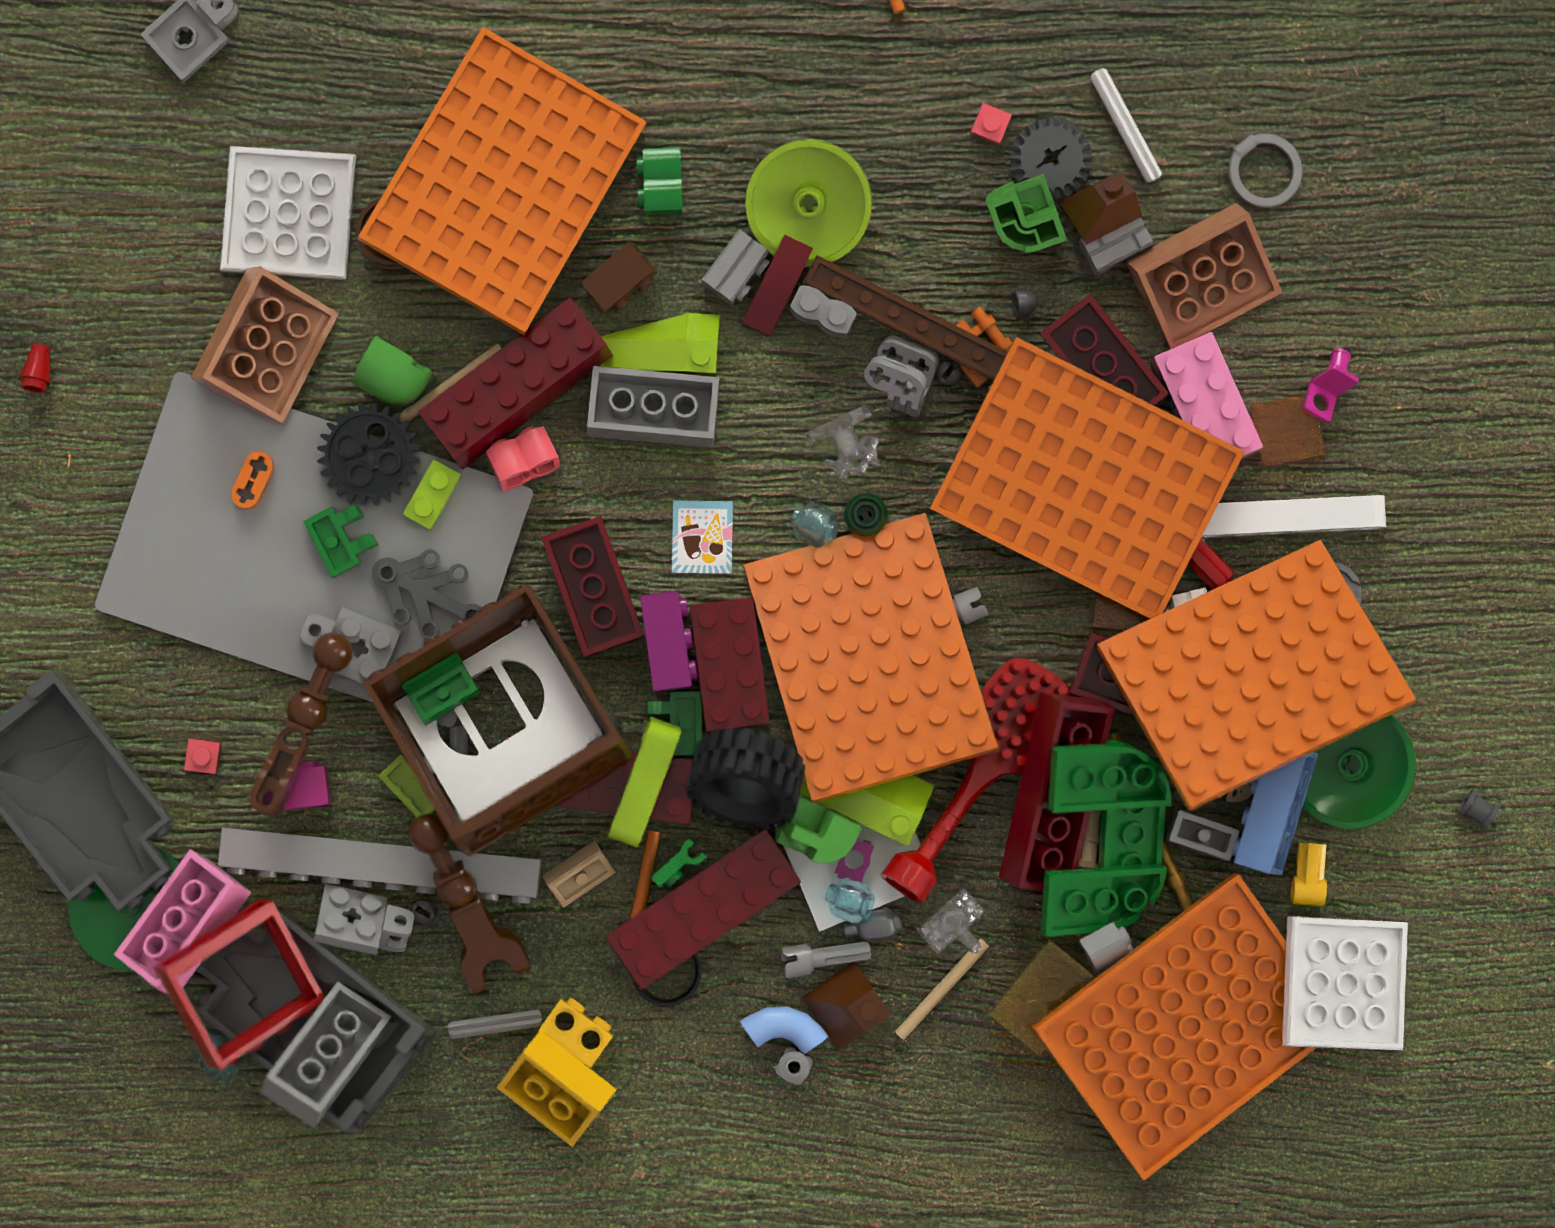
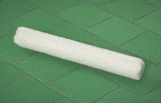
[1091,68,1162,183]

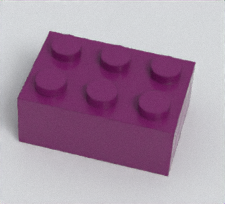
[640,591,698,694]

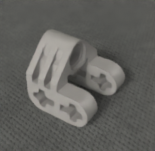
[864,335,939,418]

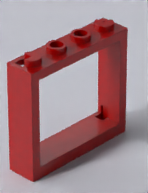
[154,899,325,1070]

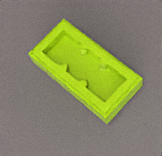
[378,754,435,818]

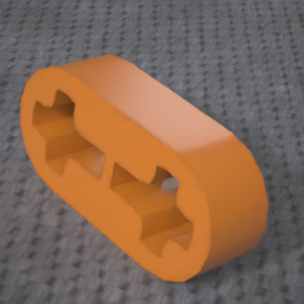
[231,451,275,510]

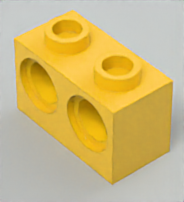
[538,997,614,1068]

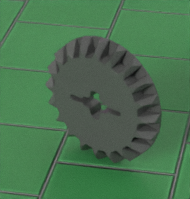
[1010,117,1092,199]

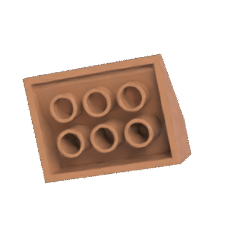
[1125,203,1282,349]
[190,266,339,424]

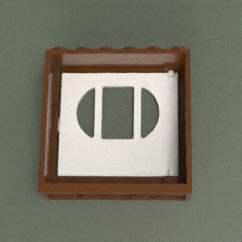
[362,584,633,858]

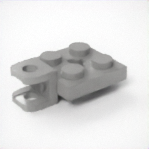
[140,0,239,82]
[299,607,401,684]
[313,883,414,955]

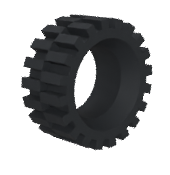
[686,728,805,830]

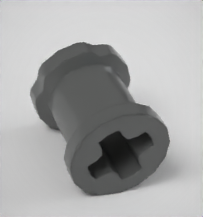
[1457,789,1500,830]

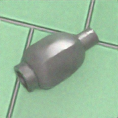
[844,908,903,942]

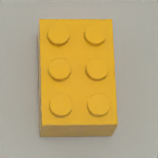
[497,1030,617,1147]

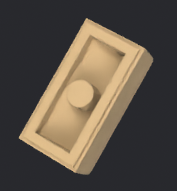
[543,841,616,908]

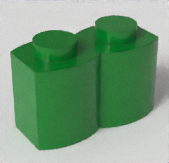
[637,148,683,215]

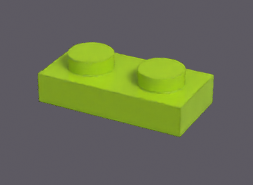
[403,459,462,530]

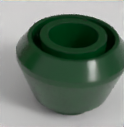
[844,493,888,536]

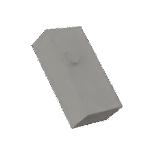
[587,366,720,448]
[260,982,391,1128]

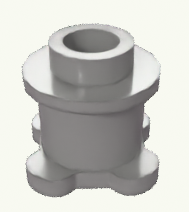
[775,1047,813,1085]

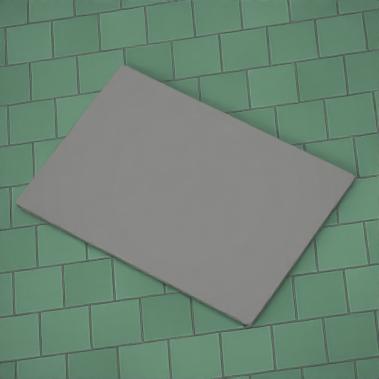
[95,372,533,728]

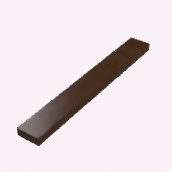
[802,255,1008,381]

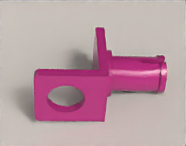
[1303,348,1359,423]

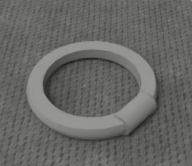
[1228,133,1302,208]

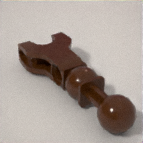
[249,632,353,816]
[408,813,530,994]

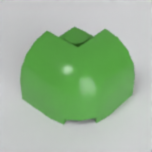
[986,174,1067,253]
[353,335,436,407]
[775,794,862,864]

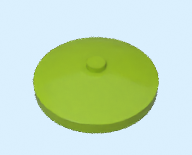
[746,139,872,266]

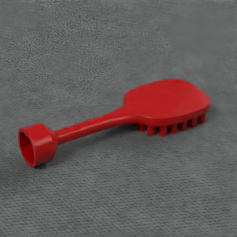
[881,658,1076,904]

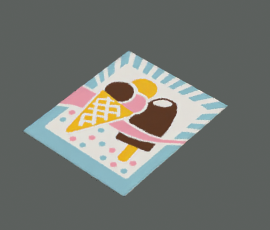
[672,500,733,574]

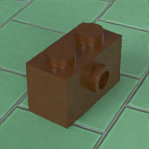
[581,242,658,313]

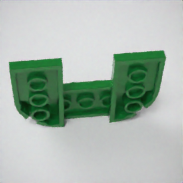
[1041,740,1171,937]

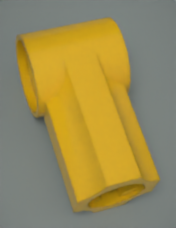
[1290,843,1327,907]

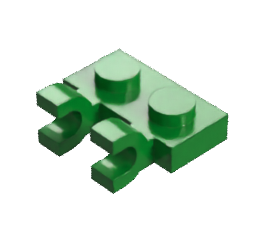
[303,505,378,578]
[646,692,702,756]
[651,838,708,887]

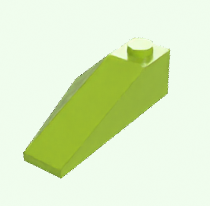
[600,313,720,377]
[800,775,935,846]

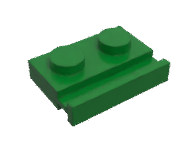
[402,652,480,726]

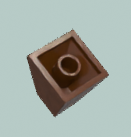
[1059,172,1142,245]
[802,962,892,1050]

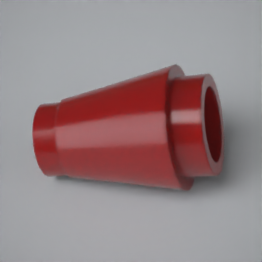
[19,344,50,393]

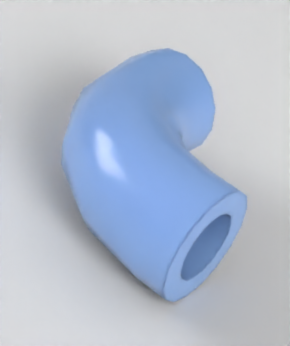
[740,1006,829,1054]

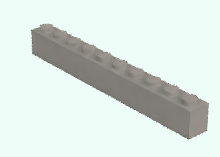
[218,828,542,904]

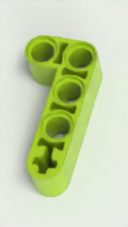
[607,716,681,848]

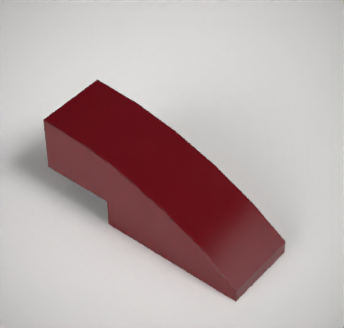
[742,235,813,337]

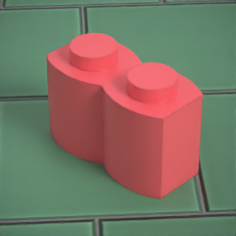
[486,426,561,491]

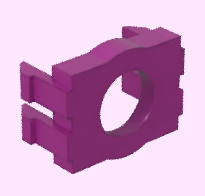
[835,838,874,884]

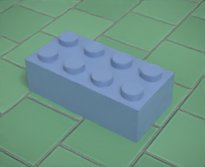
[1232,752,1318,876]

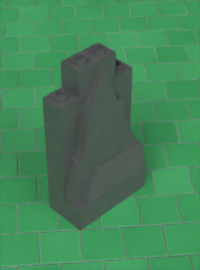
[0,669,175,911]
[197,911,437,1133]

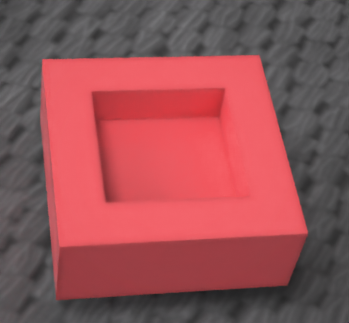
[970,103,1012,145]
[184,738,222,774]

